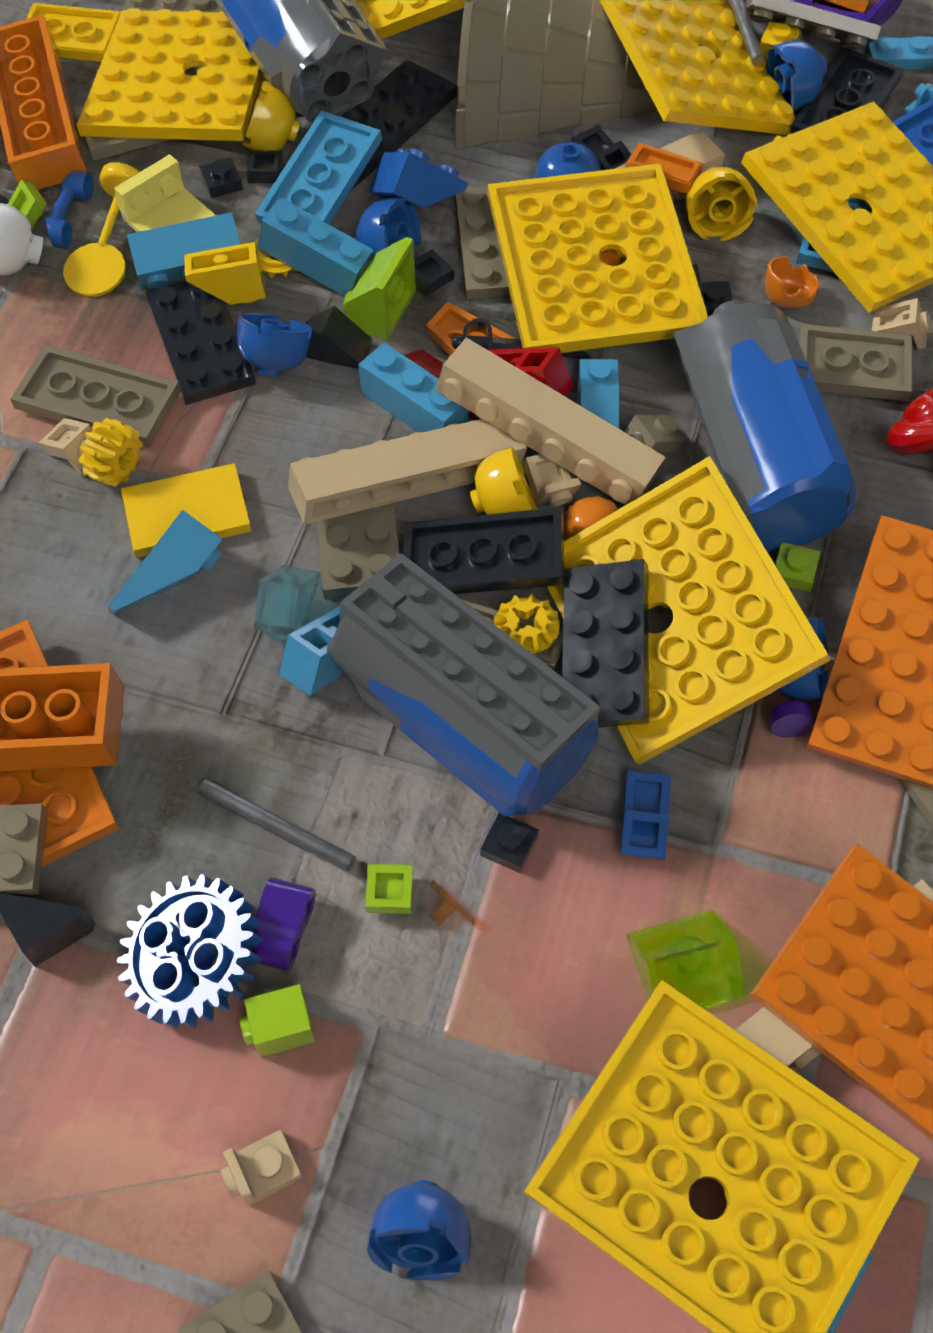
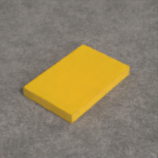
[26,3,121,62]
[121,463,252,558]

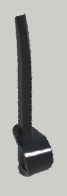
[451,318,592,360]

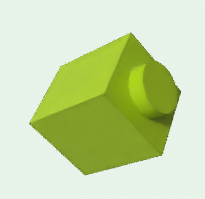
[240,984,316,1058]

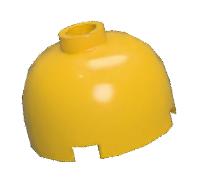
[242,81,301,151]
[685,167,757,241]
[470,447,538,515]

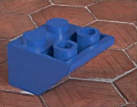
[369,148,469,208]

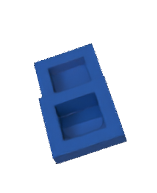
[620,770,671,860]

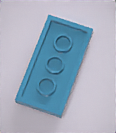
[255,110,383,225]

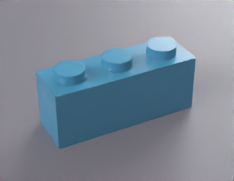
[258,197,373,297]
[127,212,240,289]
[358,342,469,432]

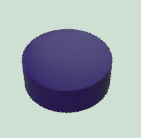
[768,701,814,738]

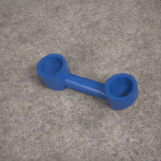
[46,171,94,249]

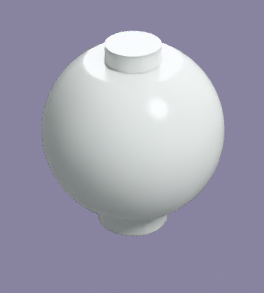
[0,203,43,276]

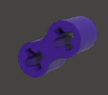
[251,877,316,971]

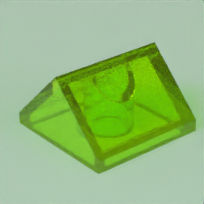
[626,910,745,1009]

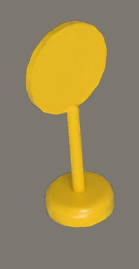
[63,163,139,297]

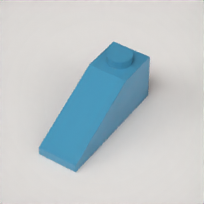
[577,359,619,429]
[108,510,223,616]
[279,606,343,696]

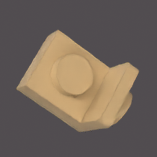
[872,298,932,349]
[39,418,92,476]
[220,1129,303,1206]

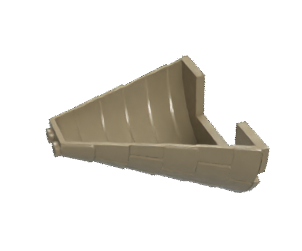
[456,0,713,150]

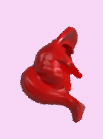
[885,388,933,456]

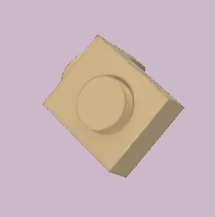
[522,454,582,507]

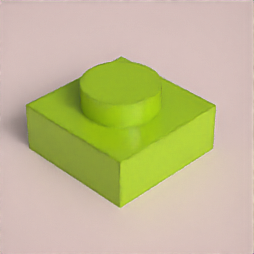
[7,179,47,231]
[775,543,821,592]
[365,864,414,914]

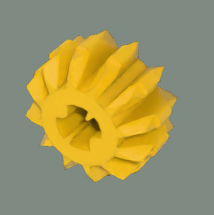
[78,418,143,487]

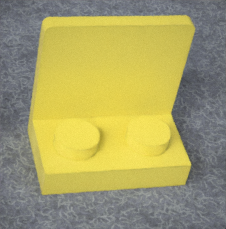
[114,154,216,232]

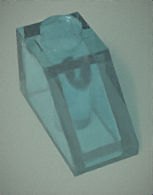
[254,565,320,639]

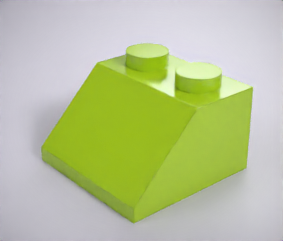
[343,237,416,341]

